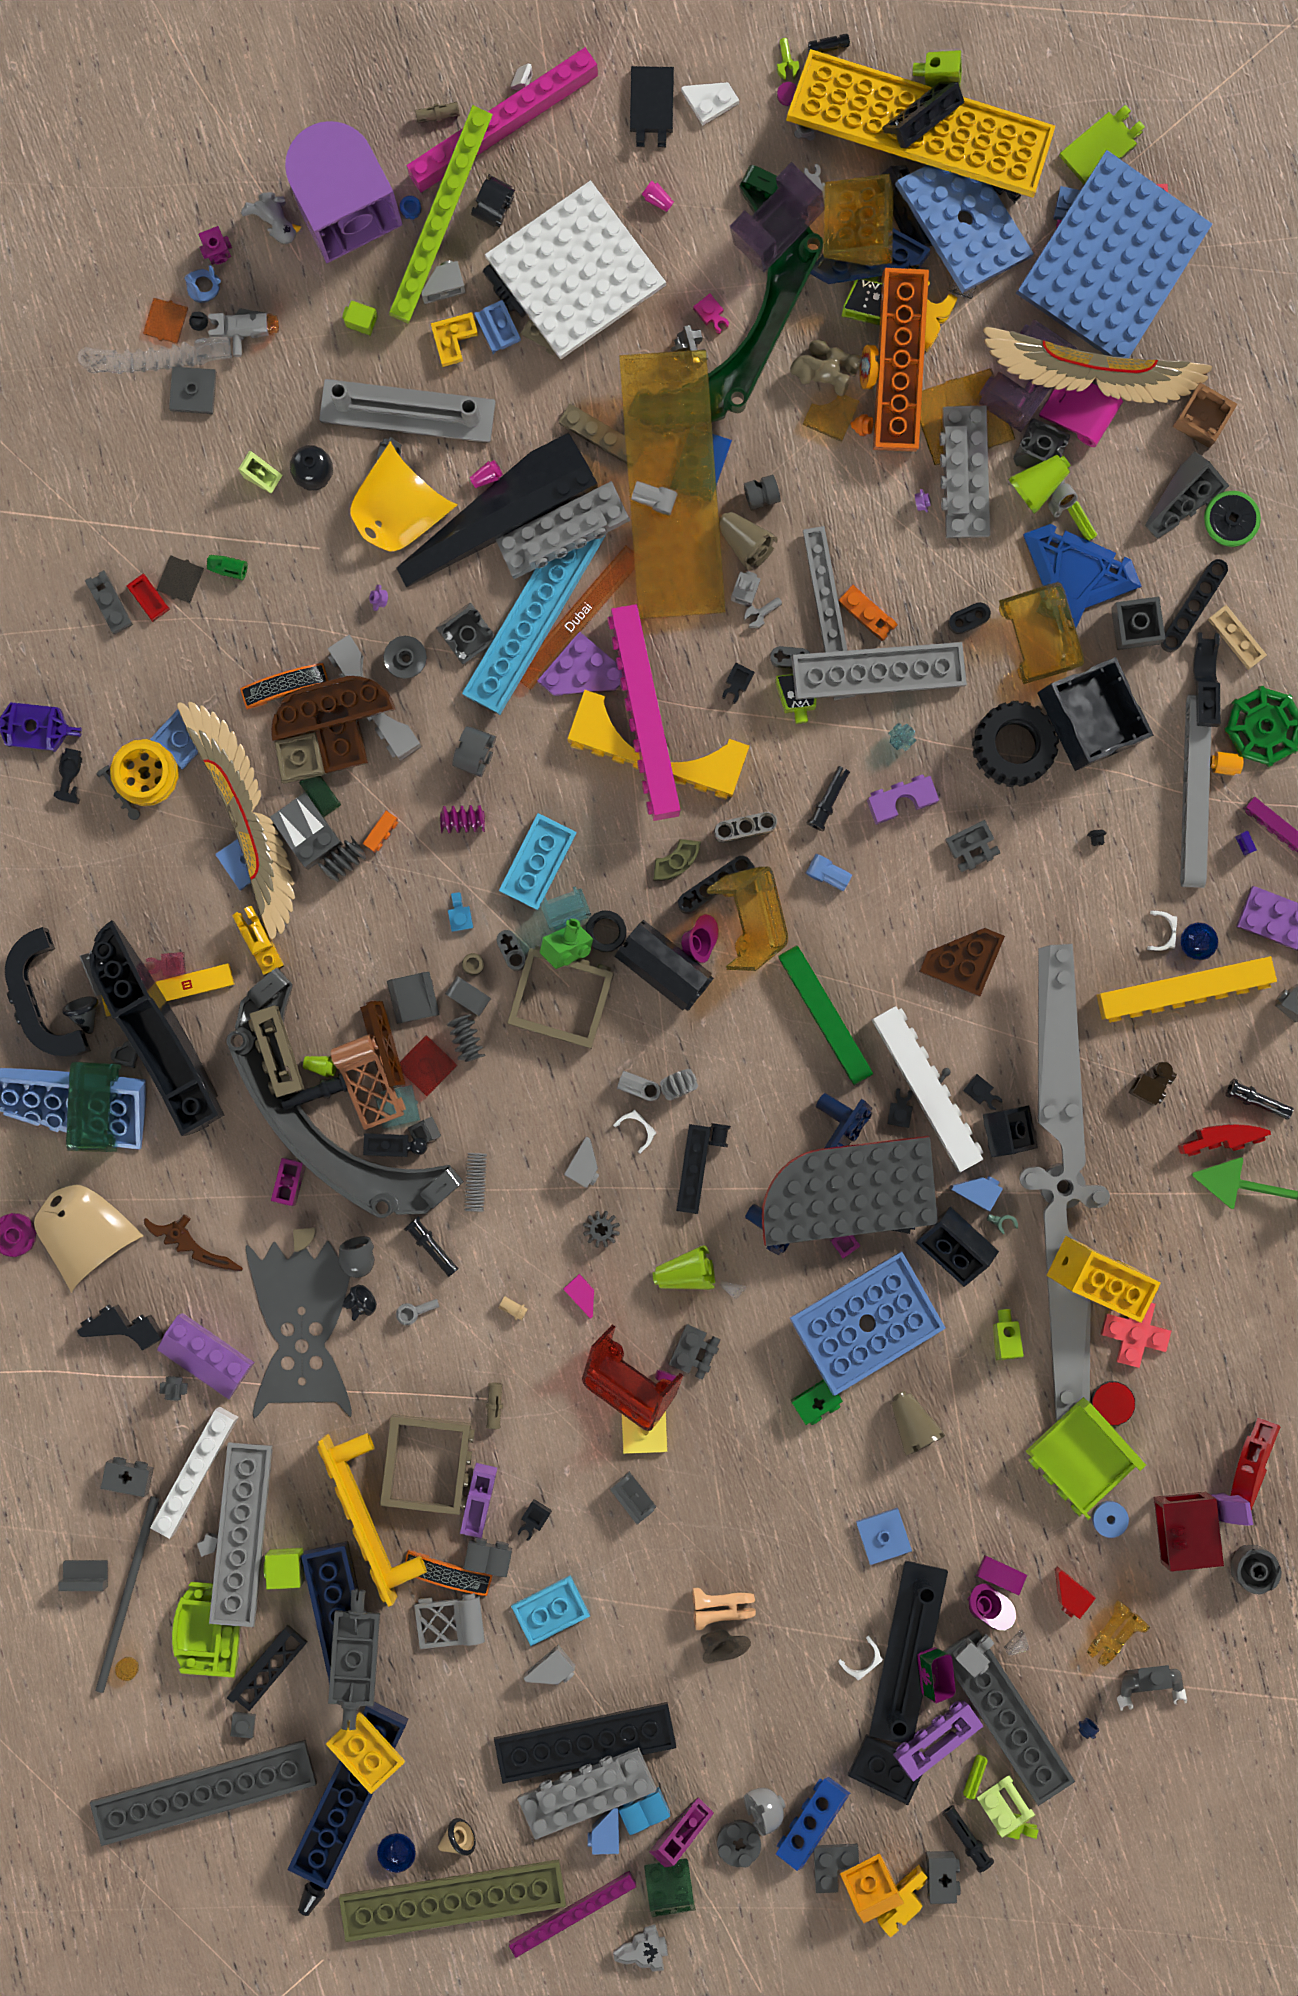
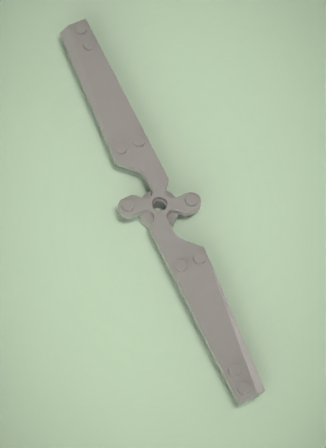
[1019,944,1110,1422]

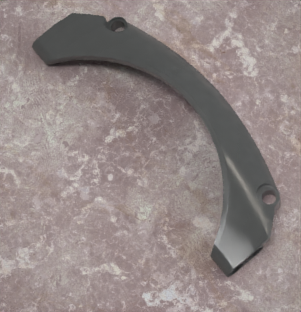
[226,968,464,1218]

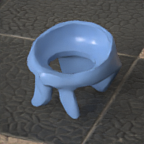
[184,265,221,303]

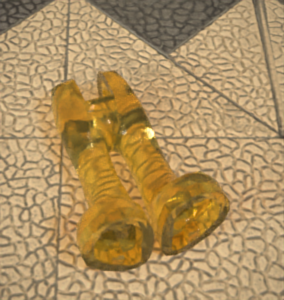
[1087,1600,1151,1667]

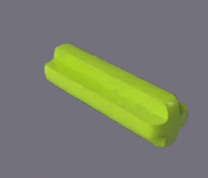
[1067,501,1097,541]
[963,1754,988,1800]

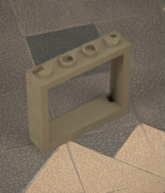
[507,946,614,1049]
[380,1414,475,1515]

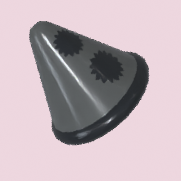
[62,996,99,1034]

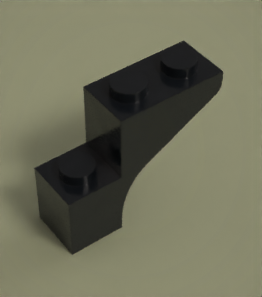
[77,1304,164,1351]

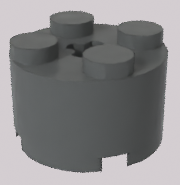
[452,726,497,777]
[1230,1545,1282,1595]

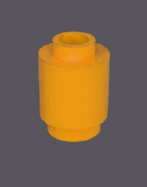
[1210,751,1244,776]

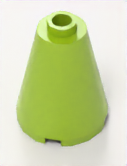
[1008,455,1071,514]
[653,1245,715,1290]

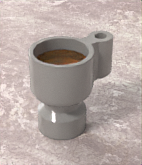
[1048,480,1078,517]

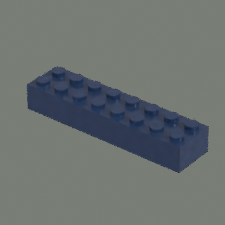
[287,1702,409,1889]

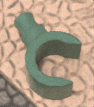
[987,1214,1018,1234]

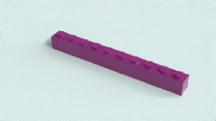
[1243,797,1298,853]
[509,1870,636,1958]

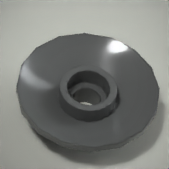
[383,635,427,679]

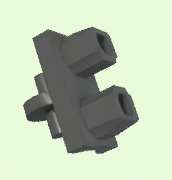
[670,325,708,371]

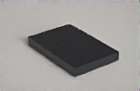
[848,1734,923,1805]

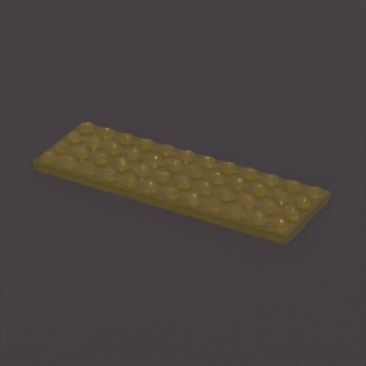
[619,350,725,619]

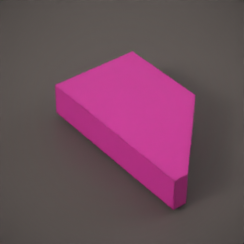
[563,1274,594,1319]

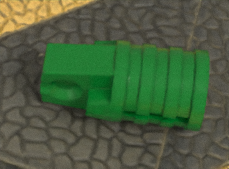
[207,555,248,580]

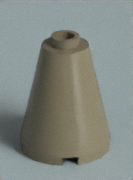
[718,512,778,571]
[891,1391,945,1456]

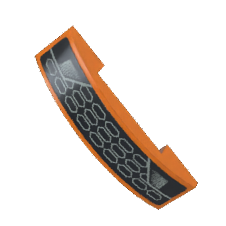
[240,663,329,710]
[405,1550,493,1596]

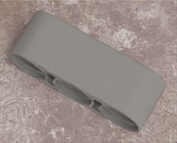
[714,812,777,843]

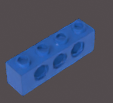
[776,1777,851,1871]

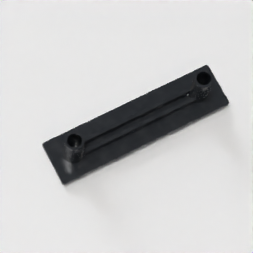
[869,1561,948,1743]

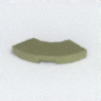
[653,839,701,881]

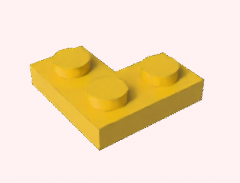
[430,312,478,367]

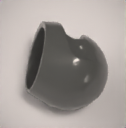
[339,1236,375,1278]

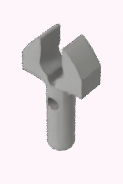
[744,597,782,628]

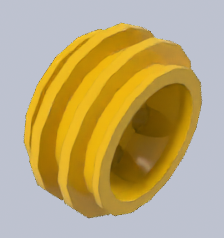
[110,739,179,806]

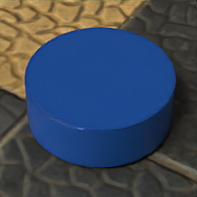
[399,196,422,220]

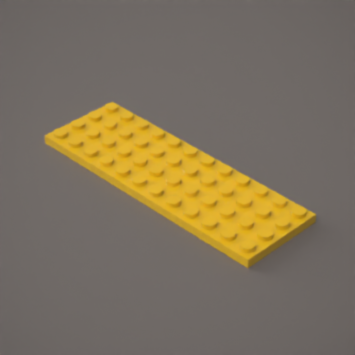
[786,49,1055,198]

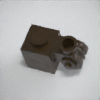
[1129,1062,1177,1106]

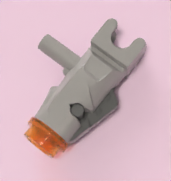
[208,308,279,357]

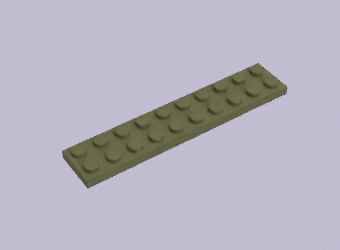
[339,1859,566,1942]

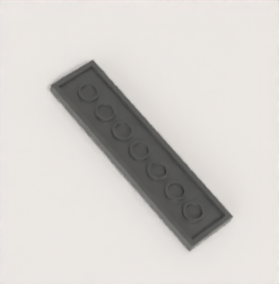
[943,1629,1075,1806]

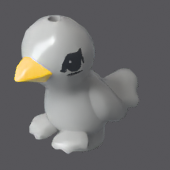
[241,192,302,244]

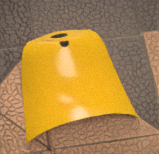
[350,441,458,551]

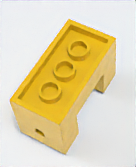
[1046,1236,1161,1323]

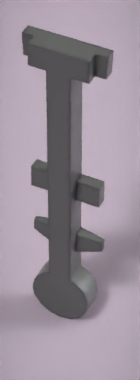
[96,765,140,820]

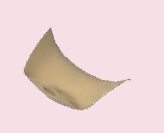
[34,1185,144,1293]

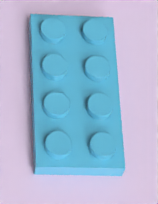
[499,813,577,910]

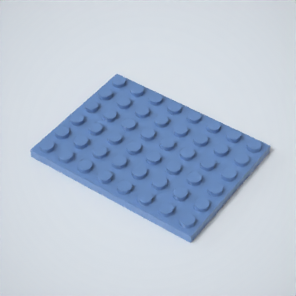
[1016,150,1212,358]

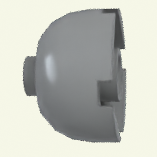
[744,1788,785,1836]

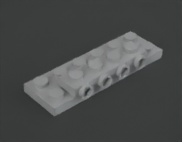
[939,406,990,538]
[496,481,631,579]
[517,1747,657,1840]

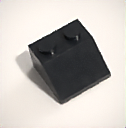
[983,1105,1038,1158]

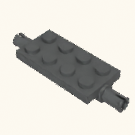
[328,1589,380,1730]

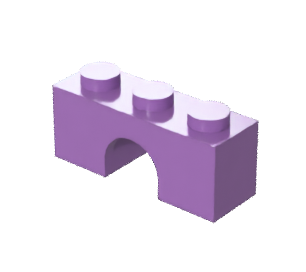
[867,774,939,825]

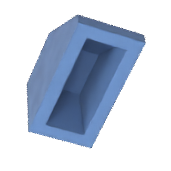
[949,1176,1003,1211]
[588,1807,619,1854]

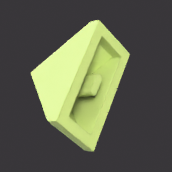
[238,451,283,493]

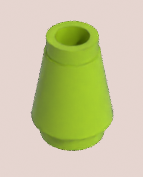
[303,1056,337,1077]

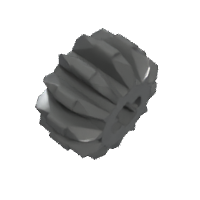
[583,1211,620,1248]

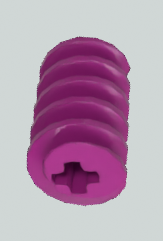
[440,805,485,834]

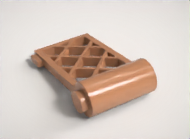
[331,1034,406,1130]

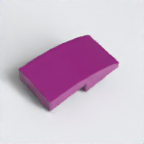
[976,1555,1027,1596]

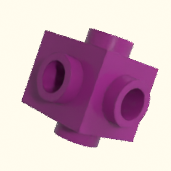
[198,226,232,265]

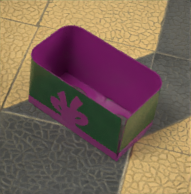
[917,1647,956,1704]

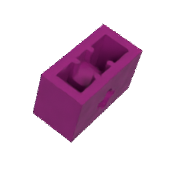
[271,1157,306,1206]

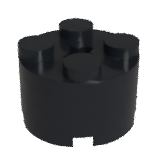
[471,174,515,227]

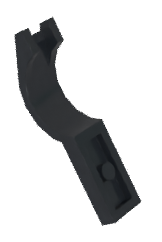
[1193,632,1221,727]

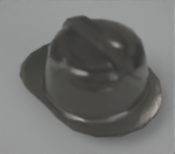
[701,1629,751,1664]

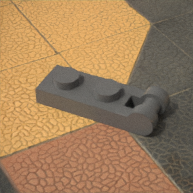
[85,570,133,634]

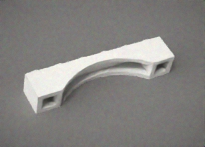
[150,1407,239,1539]

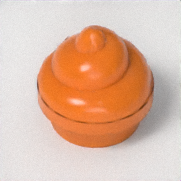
[850,414,874,436]

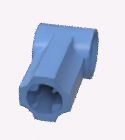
[805,854,852,891]

